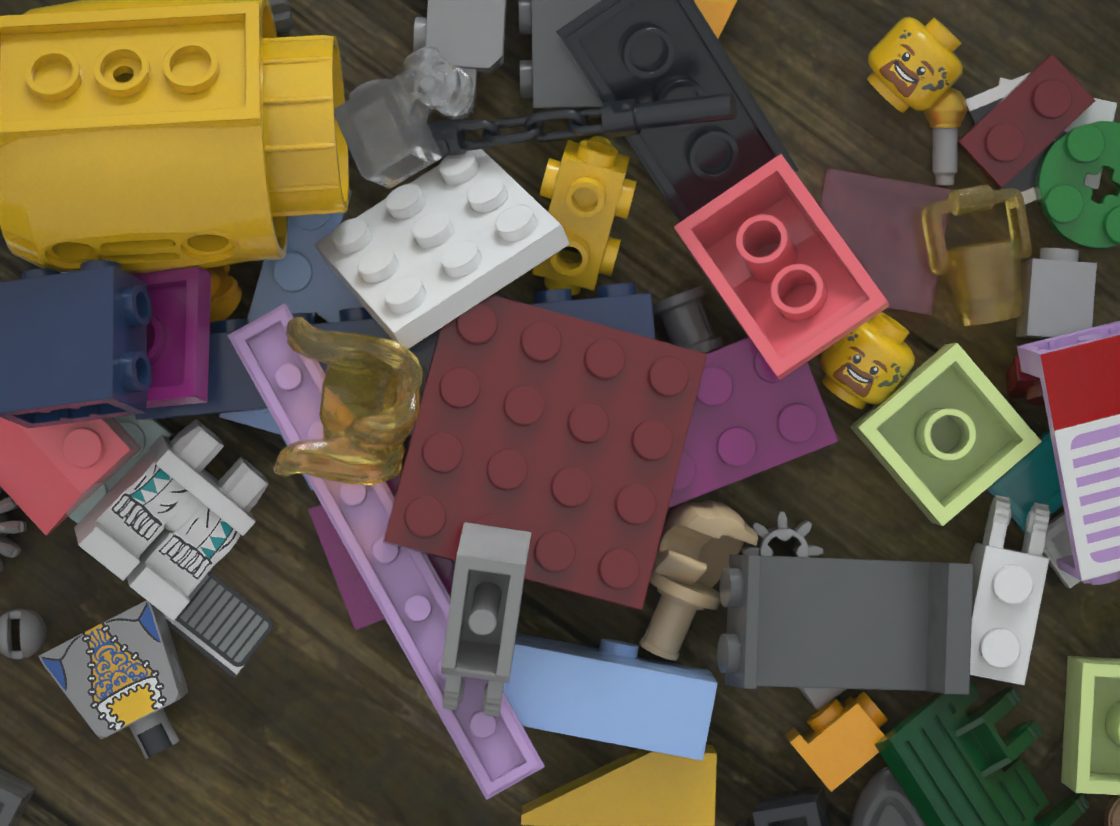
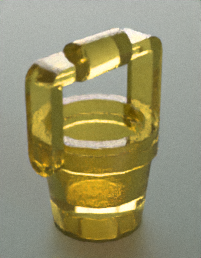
[922,184,1032,326]

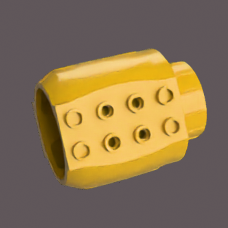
[0,0,349,274]

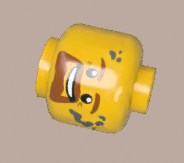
[867,17,963,113]
[819,312,915,410]

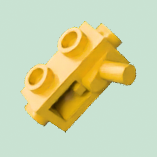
[532,136,637,295]

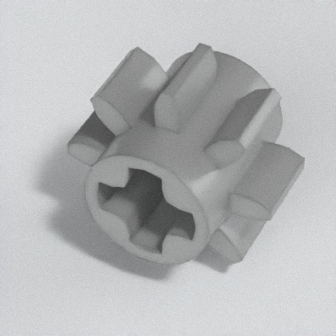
[741,511,823,557]

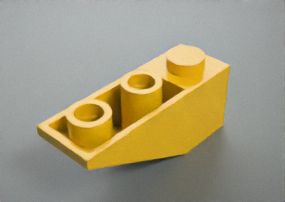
[521,745,717,826]

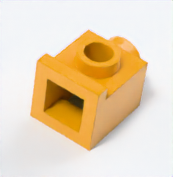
[784,691,888,792]

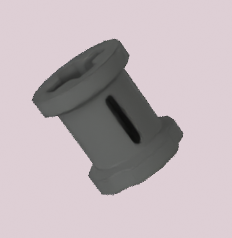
[652,285,724,353]

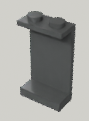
[717,554,973,695]

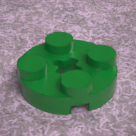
[1034,121,1120,249]

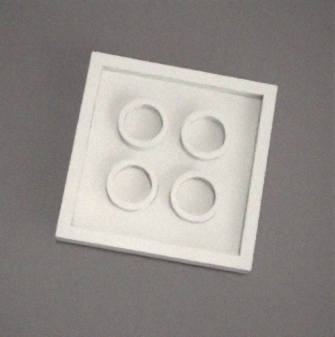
[315,149,570,352]

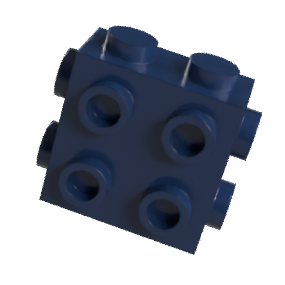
[0,260,152,428]

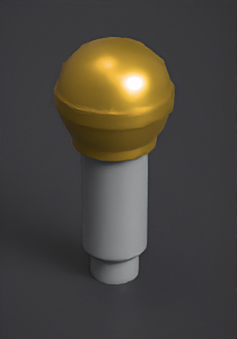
[923,88,967,185]

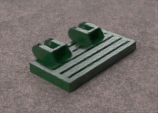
[874,680,1090,826]

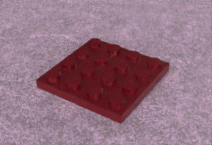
[383,295,707,611]

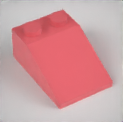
[674,154,890,381]

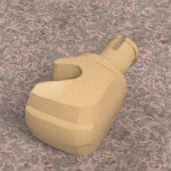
[639,500,758,661]

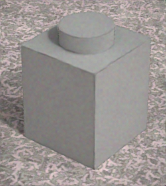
[1016,248,1097,339]

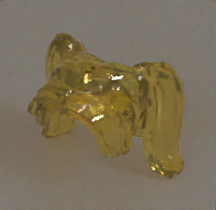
[274,317,423,485]

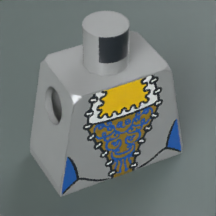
[39,600,188,759]

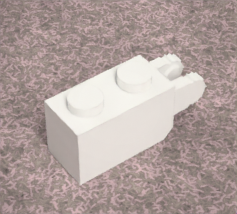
[969,495,1050,685]

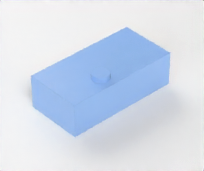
[503,633,718,761]

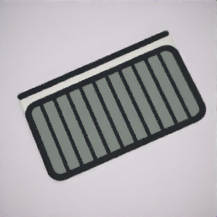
[164,571,273,677]

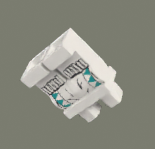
[74,419,269,621]

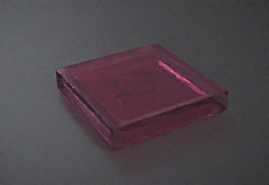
[819,168,952,316]

